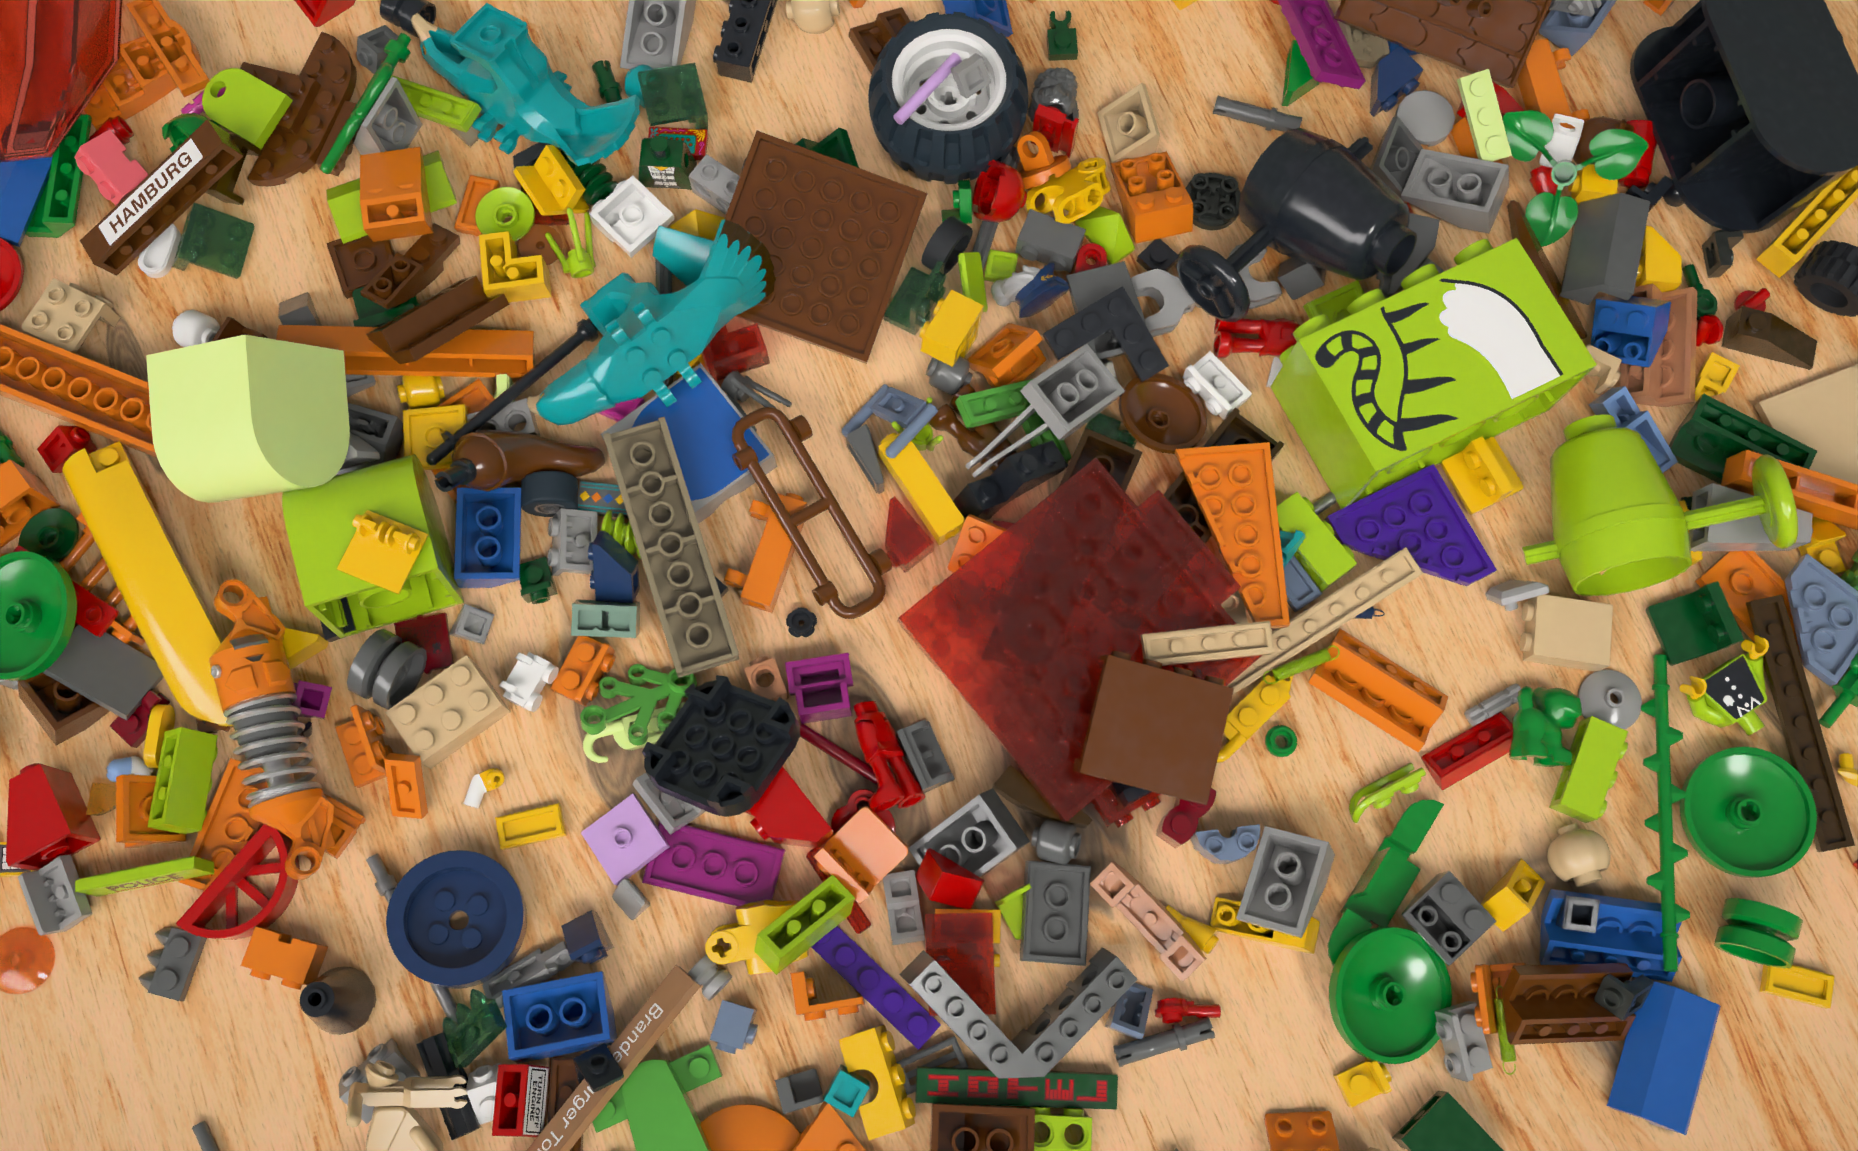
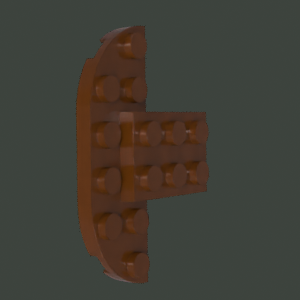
[240,32,357,187]

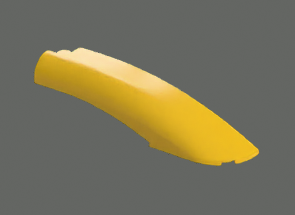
[62,441,233,726]

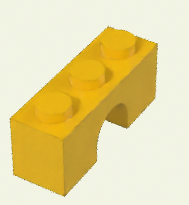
[838,1024,916,1140]

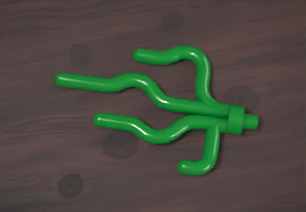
[320,33,411,174]

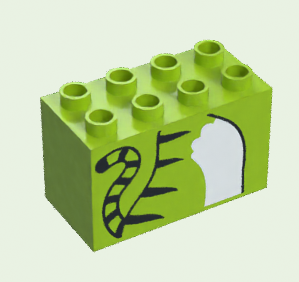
[1270,238,1597,509]

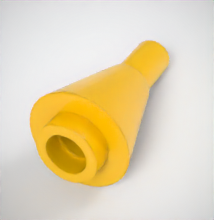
[1166,905,1219,954]

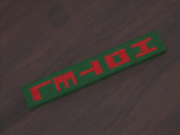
[915,1066,1118,1110]

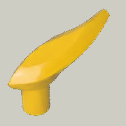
[1837,753,1858,787]

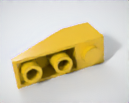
[1210,897,1320,954]

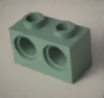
[571,599,640,638]

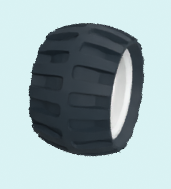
[868,12,1028,184]

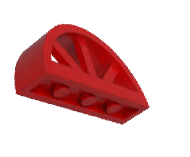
[176,824,300,940]

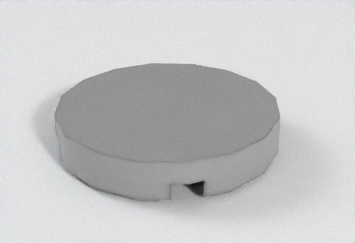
[1395,90,1455,147]

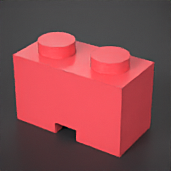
[74,129,148,206]

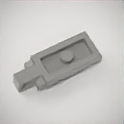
[482,941,575,1012]

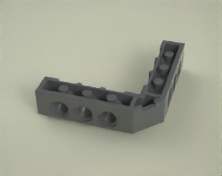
[899,947,1138,1079]

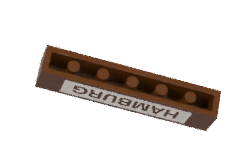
[80,119,243,276]

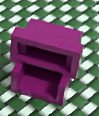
[785,653,854,724]

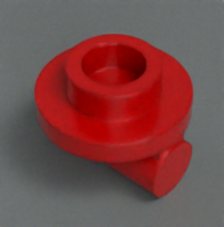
[1734,288,1770,312]
[1696,314,1724,346]

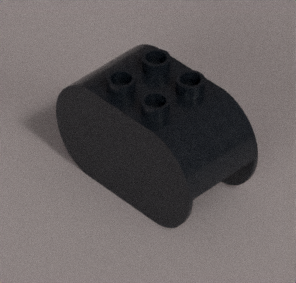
[1630,0,1858,233]

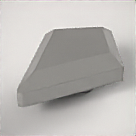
[1485,580,1550,611]

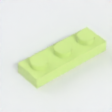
[1457,69,1512,162]

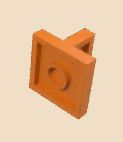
[967,323,1047,388]
[116,775,186,848]

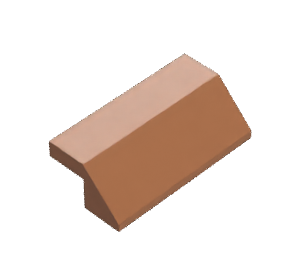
[1620,284,1697,407]

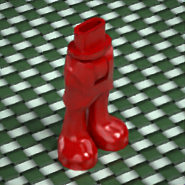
[1214,318,1300,358]
[853,701,926,813]

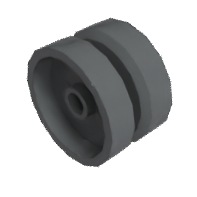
[347,629,427,710]

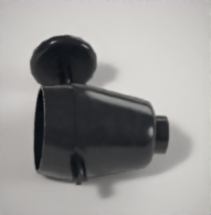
[1176,128,1417,322]

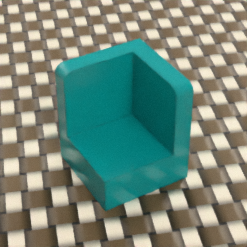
[824,1065,870,1117]

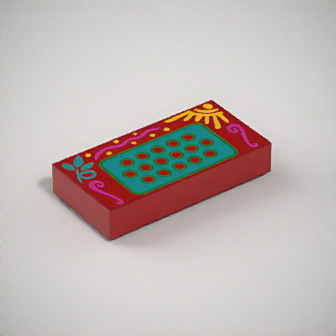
[648,126,708,161]

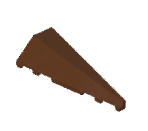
[1507,200,1587,339]

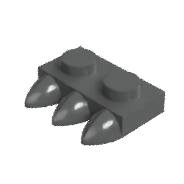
[139,927,207,1001]

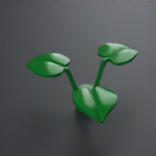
[1503,110,1648,247]

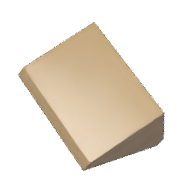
[1097,83,1160,163]

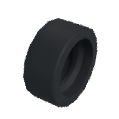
[921,216,973,276]

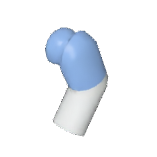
[106,756,158,782]

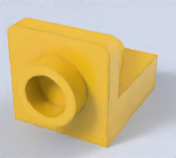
[1333,1059,1392,1108]

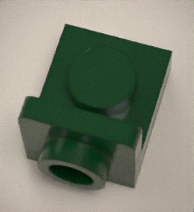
[520,557,558,604]

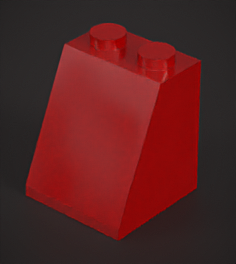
[6,763,101,871]

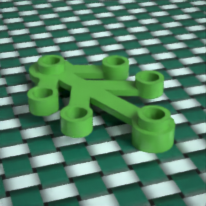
[580,664,697,746]

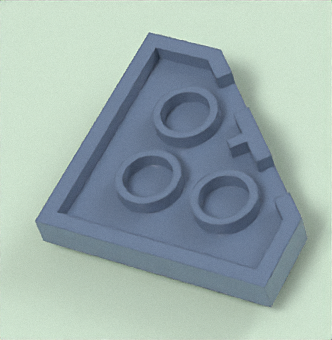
[1784,554,1858,686]

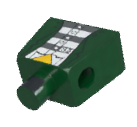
[639,135,697,190]

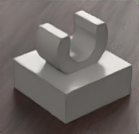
[950,53,991,99]

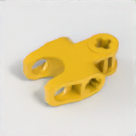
[1025,157,1111,224]
[705,900,809,975]

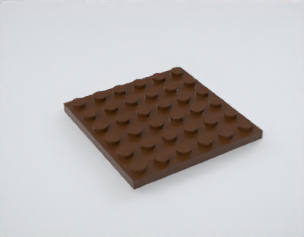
[724,130,927,364]

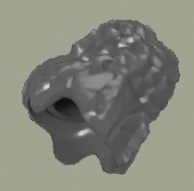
[1028,68,1079,123]

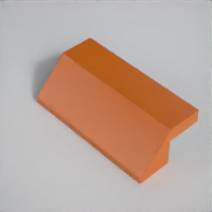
[1308,629,1448,752]

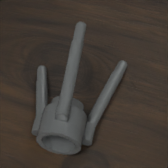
[721,371,792,432]

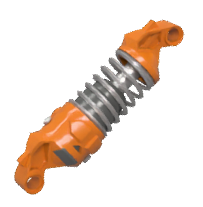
[209,579,335,880]

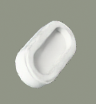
[138,223,181,278]

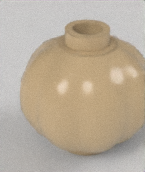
[786,0,840,34]
[1547,824,1611,887]

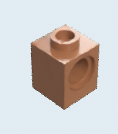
[744,656,789,702]

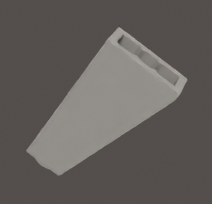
[1689,483,1813,552]

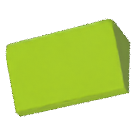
[957,252,988,312]

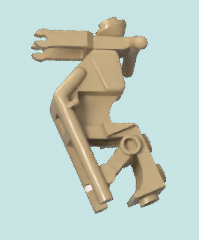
[346,1060,468,1151]

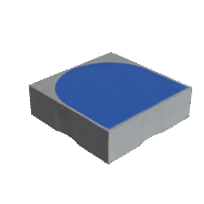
[601,363,777,524]

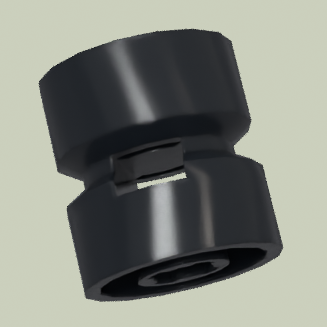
[380,0,436,38]

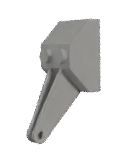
[965,344,1125,478]

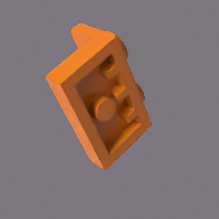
[550,636,616,707]

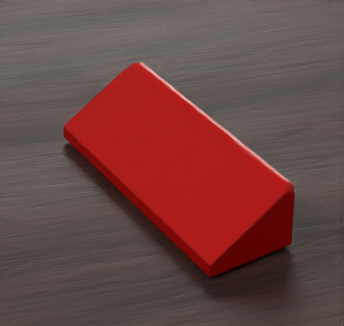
[1421,711,1513,790]

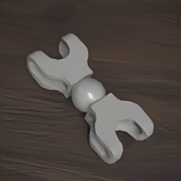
[1131,244,1282,337]

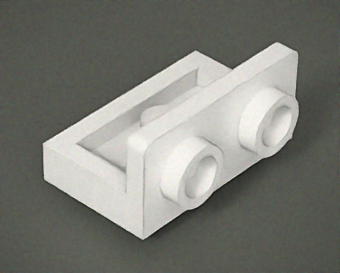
[1182,351,1252,420]

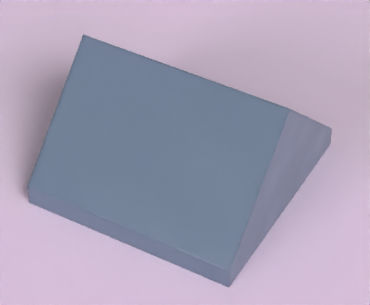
[1539,0,1617,56]

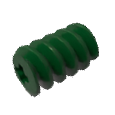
[561,150,618,206]

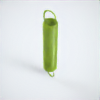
[1263,645,1340,684]
[1493,985,1516,1075]

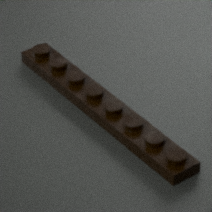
[1746,595,1855,852]

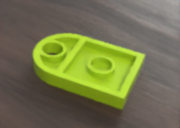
[202,68,293,149]

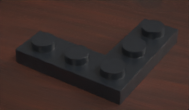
[1042,286,1169,382]

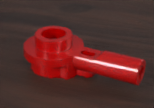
[1155,998,1221,1024]

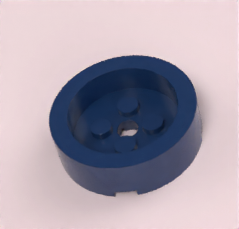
[386,850,527,989]

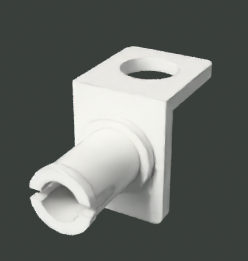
[1539,114,1584,168]

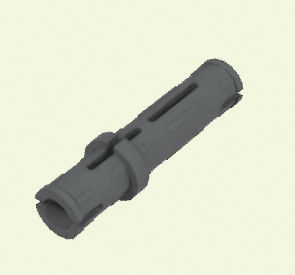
[1213,95,1303,132]
[1113,1017,1215,1067]

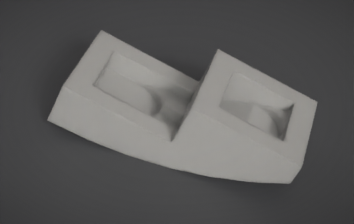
[883,870,925,945]

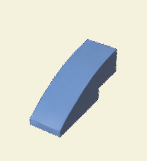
[1589,386,1678,473]

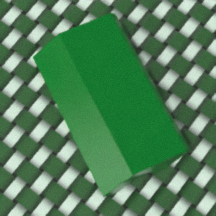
[26,114,92,238]

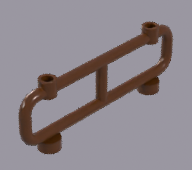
[732,407,892,619]

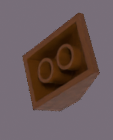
[18,673,110,746]
[930,1103,1035,1151]

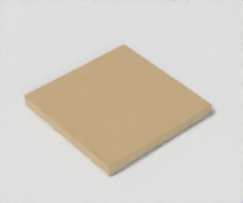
[1754,364,1858,485]

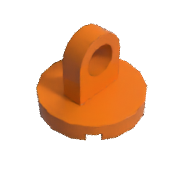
[1017,131,1071,189]

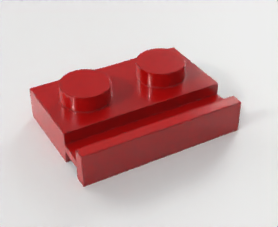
[1031,104,1079,158]

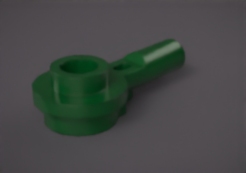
[1682,264,1717,320]

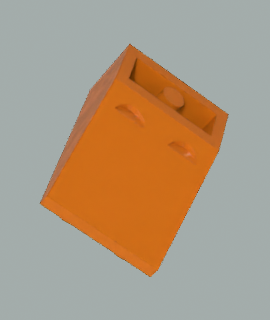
[360,147,433,242]
[1110,151,1193,244]

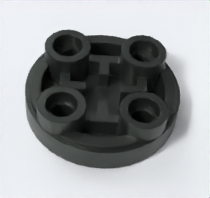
[1186,173,1241,230]

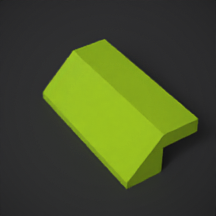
[326,150,457,244]

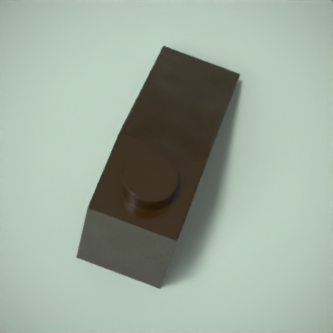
[1721,306,1817,370]

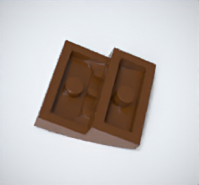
[848,7,911,74]

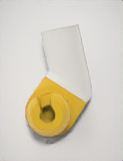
[463,768,505,809]

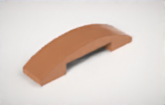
[1090,861,1207,982]

